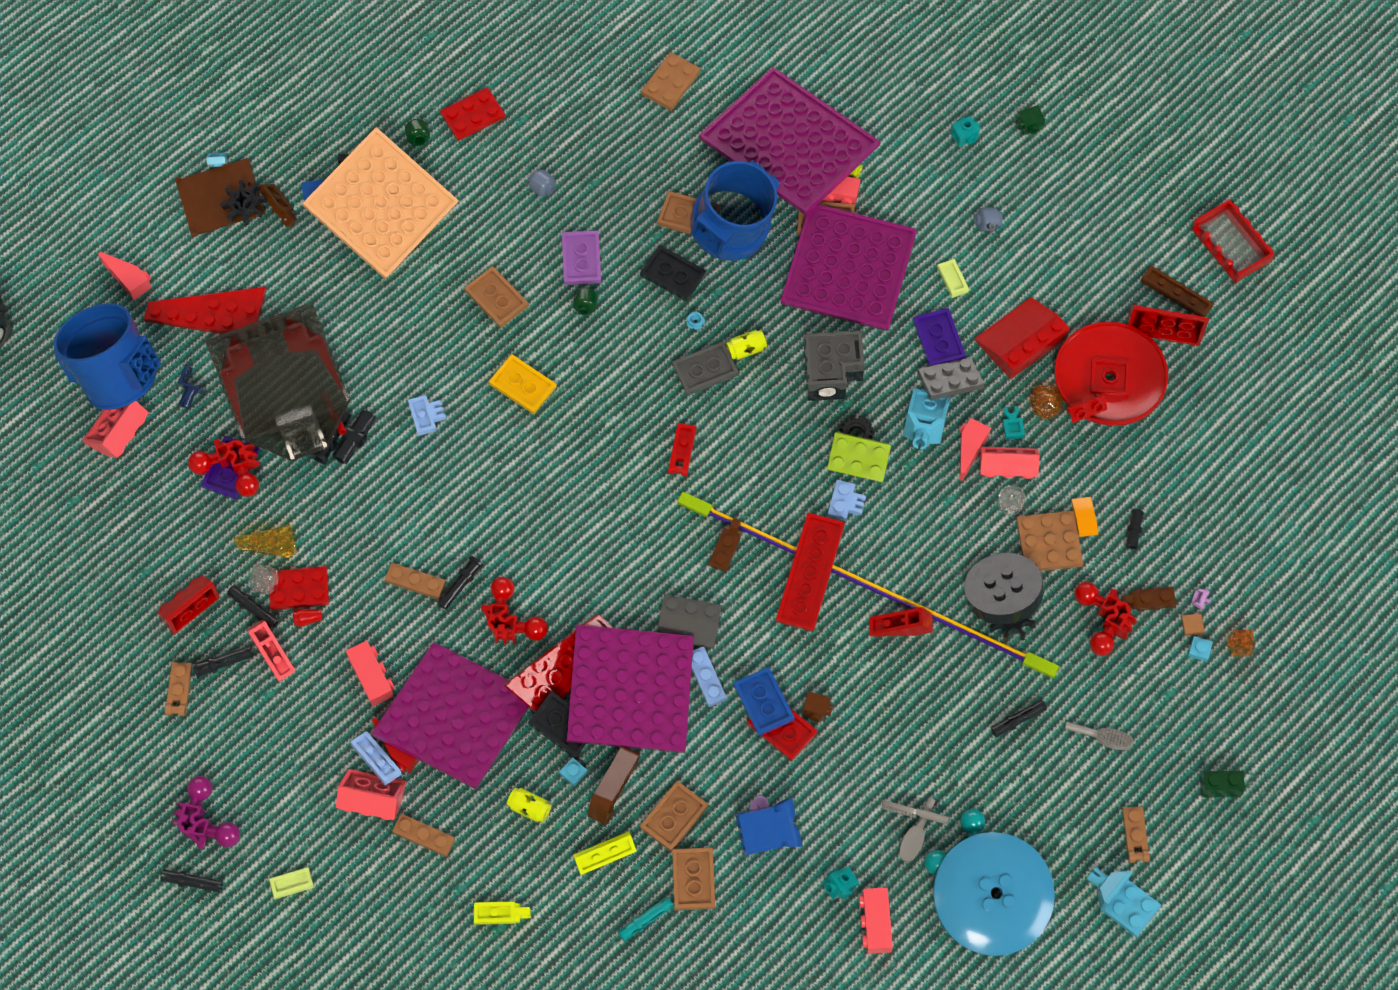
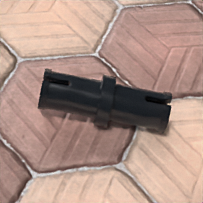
[1125,509,1144,549]

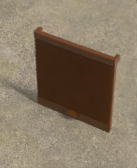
[175,158,265,237]

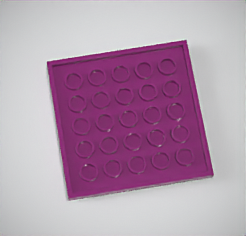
[781,204,917,332]
[566,624,694,753]
[372,642,529,790]

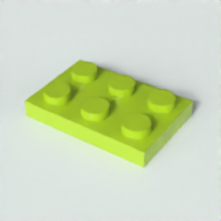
[827,432,892,482]

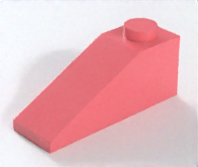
[98,252,152,300]
[959,418,991,481]
[246,620,295,681]

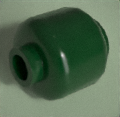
[405,119,430,146]
[572,287,598,315]

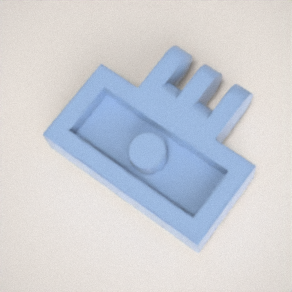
[408,395,447,436]
[828,480,866,521]

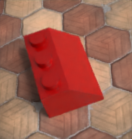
[157,575,220,635]

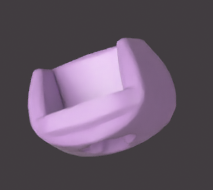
[1192,589,1211,610]
[749,796,769,810]

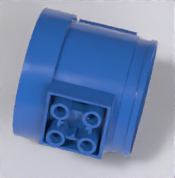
[690,160,781,261]
[54,303,161,410]

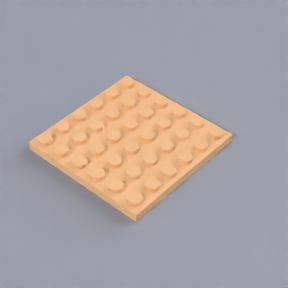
[302,127,459,279]

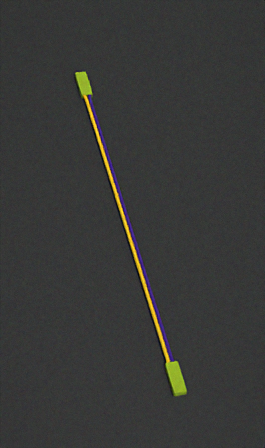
[677,492,1059,679]

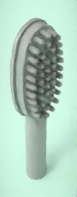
[1065,722,1133,750]
[899,797,936,862]
[881,800,950,825]

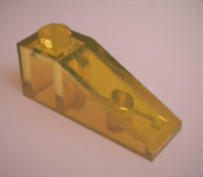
[234,525,298,557]

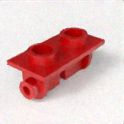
[1066,393,1107,423]

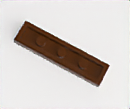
[1140,265,1214,317]

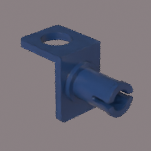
[178,364,206,409]

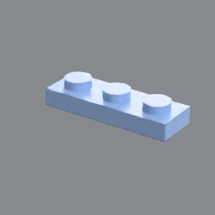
[691,646,727,707]
[350,731,402,785]

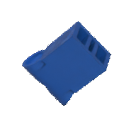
[735,797,803,855]

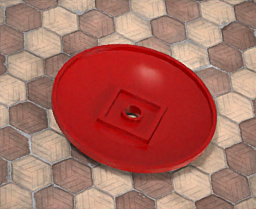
[1054,322,1168,426]

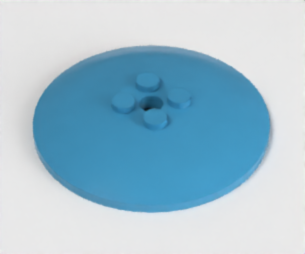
[933,832,1055,956]

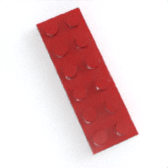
[776,513,845,632]

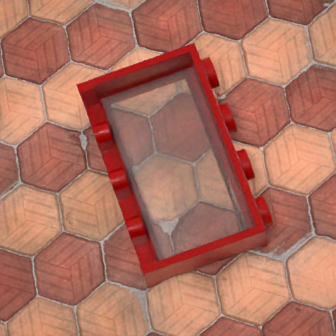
[1191,199,1274,284]

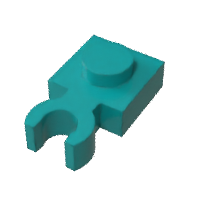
[1003,406,1025,440]

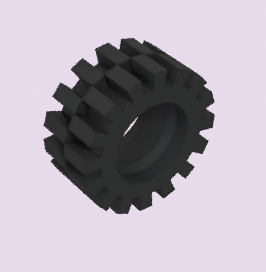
[839,415,873,440]

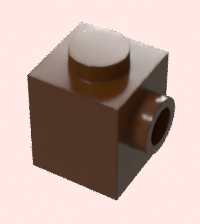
[802,691,833,722]

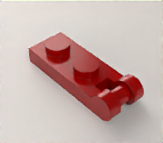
[668,423,697,477]

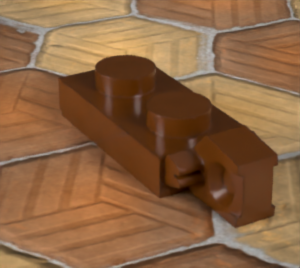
[259,184,297,227]
[708,518,742,573]
[1121,586,1177,611]

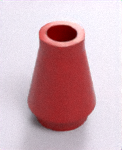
[292,608,322,628]

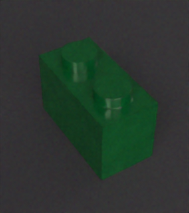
[1200,770,1245,798]

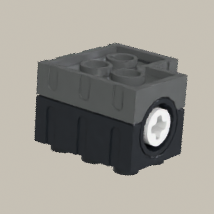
[804,331,865,401]

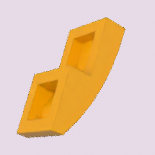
[1071,497,1098,537]

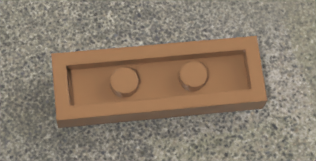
[384,563,446,600]
[392,814,456,857]

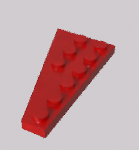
[144,287,267,339]
[503,615,612,712]

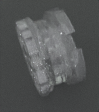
[997,485,1025,516]
[249,565,278,594]

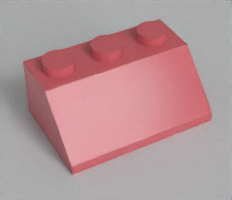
[82,401,149,458]
[336,769,407,820]

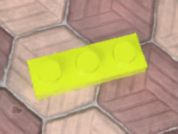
[573,831,637,875]

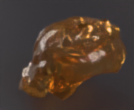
[1029,385,1064,419]

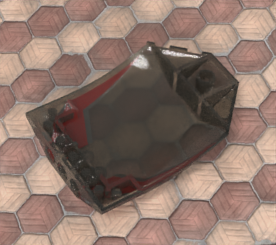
[205,302,351,461]

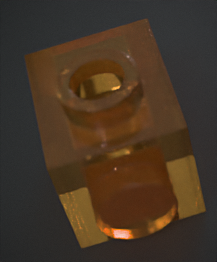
[1228,630,1255,656]

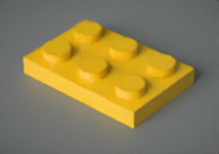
[489,354,557,415]

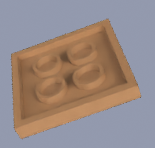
[1016,511,1083,571]

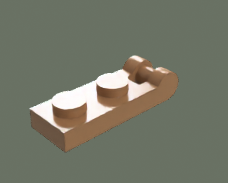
[165,662,193,716]
[1122,807,1150,863]

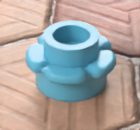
[686,312,705,330]

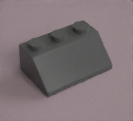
[657,594,722,649]

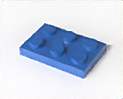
[733,667,795,736]

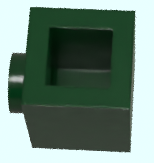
[1015,105,1045,136]

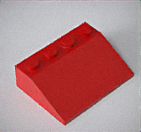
[974,297,1070,379]
[1127,305,1209,346]

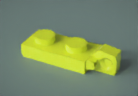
[474,902,531,925]

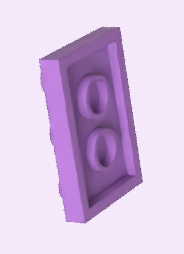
[562,230,601,285]

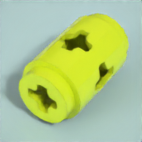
[726,330,767,360]
[507,787,551,823]

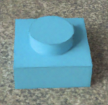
[206,152,227,167]
[1188,636,1213,662]
[559,758,588,787]

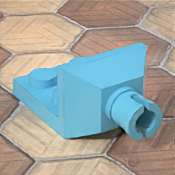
[903,388,951,449]
[1087,866,1161,938]

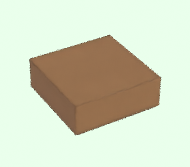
[1181,614,1205,636]

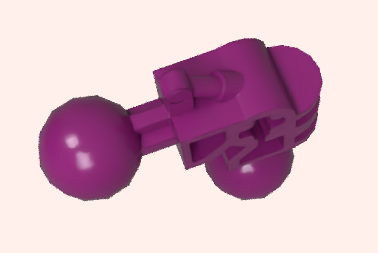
[171,776,240,850]

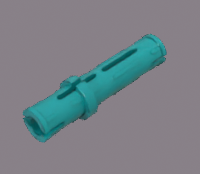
[617,896,674,942]

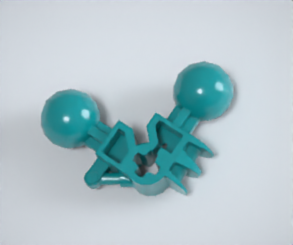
[924,809,986,875]

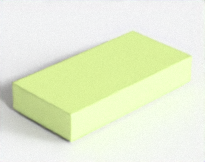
[937,259,969,298]
[269,867,314,899]

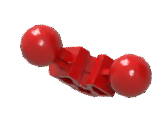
[188,439,260,497]
[481,576,549,645]
[1074,581,1137,656]

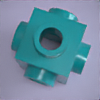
[950,116,980,147]
[822,866,859,900]

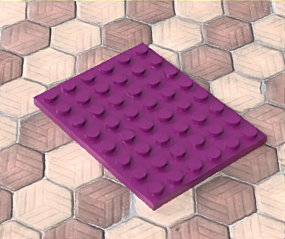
[699,67,880,215]

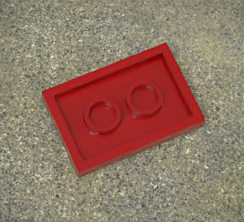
[440,87,505,141]
[268,566,330,611]
[747,707,818,762]

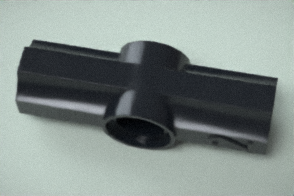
[332,410,377,465]

